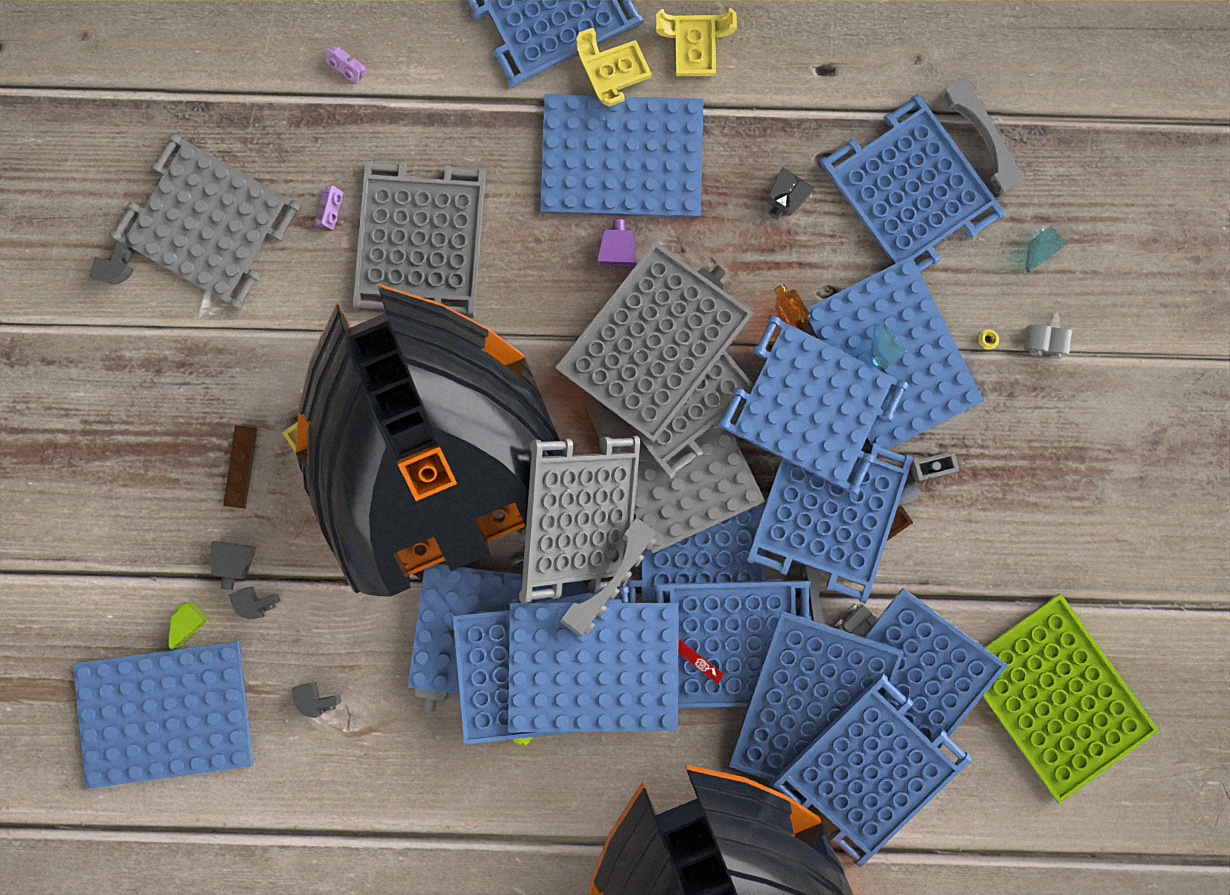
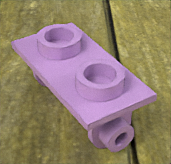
[326,46,367,85]
[315,185,344,230]

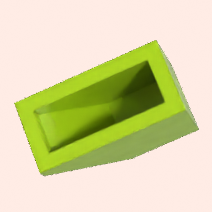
[168,602,209,649]

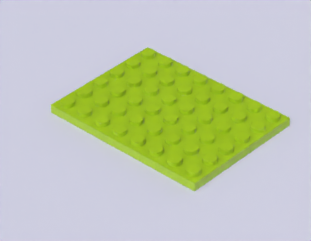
[982,593,1159,804]

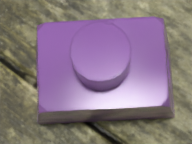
[598,219,636,267]

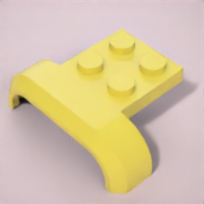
[656,8,737,76]
[576,28,652,107]

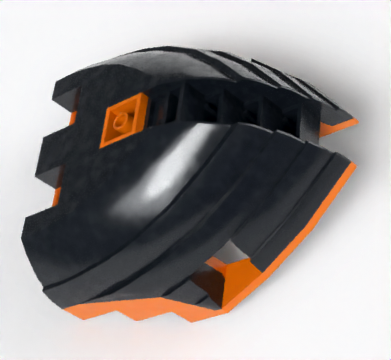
[296,284,562,597]
[588,764,853,895]

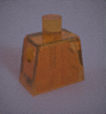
[774,284,810,330]

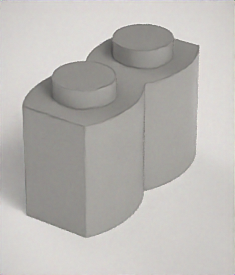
[1024,324,1072,359]

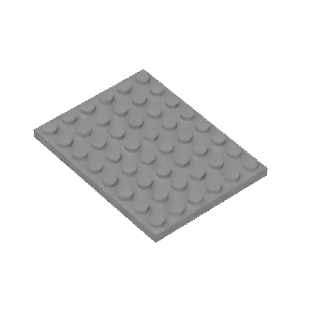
[555,242,754,443]
[585,400,765,554]

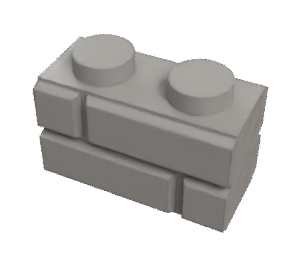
[910,451,959,482]
[832,603,877,637]

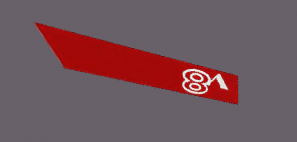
[678,638,723,684]

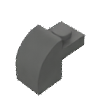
[89,242,134,284]
[228,586,281,619]
[292,682,341,718]

